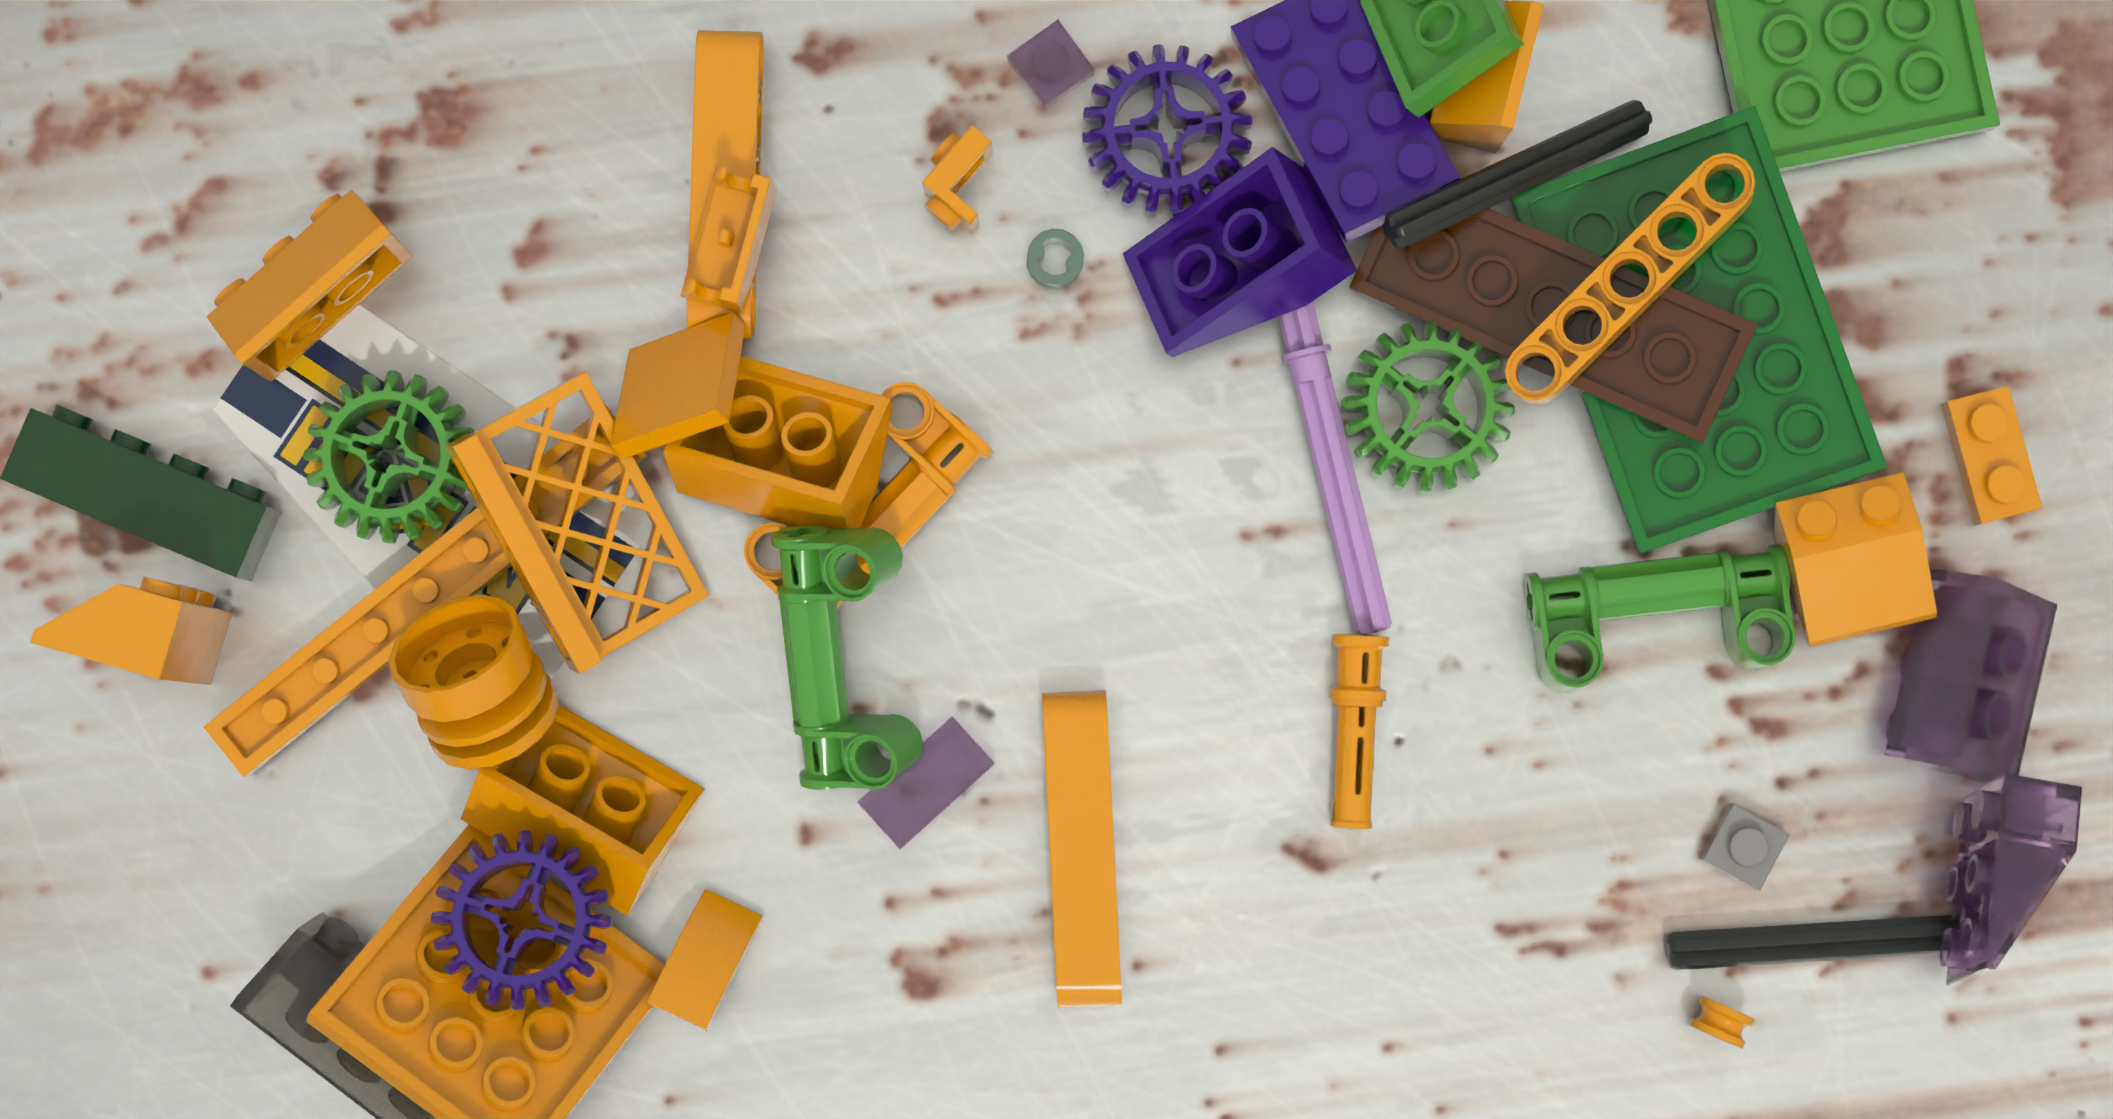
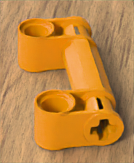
[744,382,994,609]

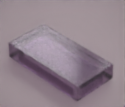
[857,716,995,849]

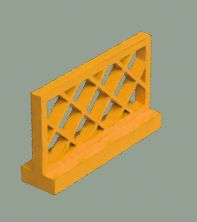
[444,372,709,674]

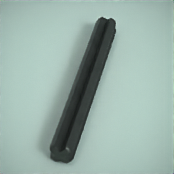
[1382,100,1653,248]
[1666,913,1987,970]

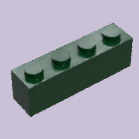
[0,404,282,581]

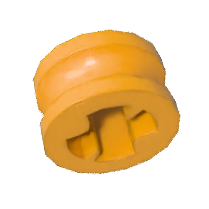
[1688,996,1755,1049]

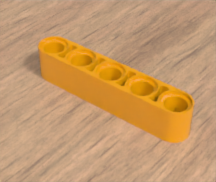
[687,30,764,339]
[1505,153,1755,404]
[1042,690,1122,1008]

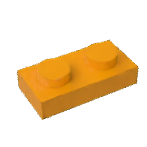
[1941,386,2043,526]

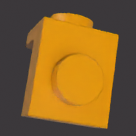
[922,125,993,233]

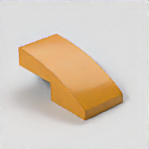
[647,889,763,1031]

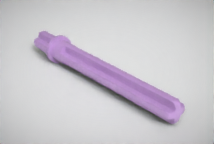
[1278,301,1392,635]

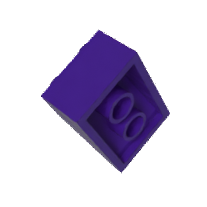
[1122,147,1357,357]

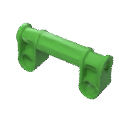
[771,525,923,790]
[1524,544,1796,692]

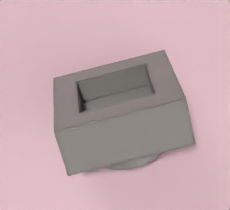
[1699,803,1790,891]

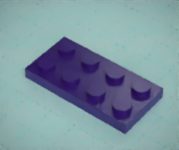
[1230,0,1460,243]

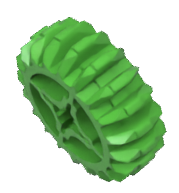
[1341,321,1515,493]
[303,370,475,544]

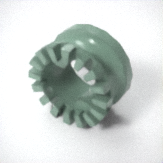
[1026,229,1084,290]

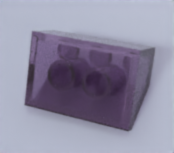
[1884,568,2058,790]

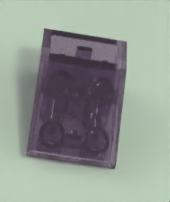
[1940,773,2082,987]

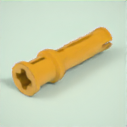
[1329,634,1389,829]

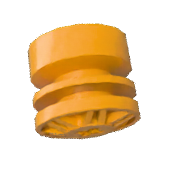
[389,594,559,770]

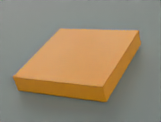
[610,312,746,459]

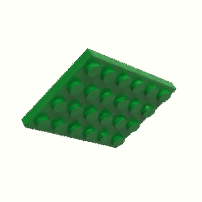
[1511,106,1888,554]

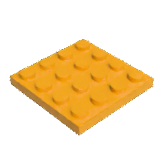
[306,824,665,1119]

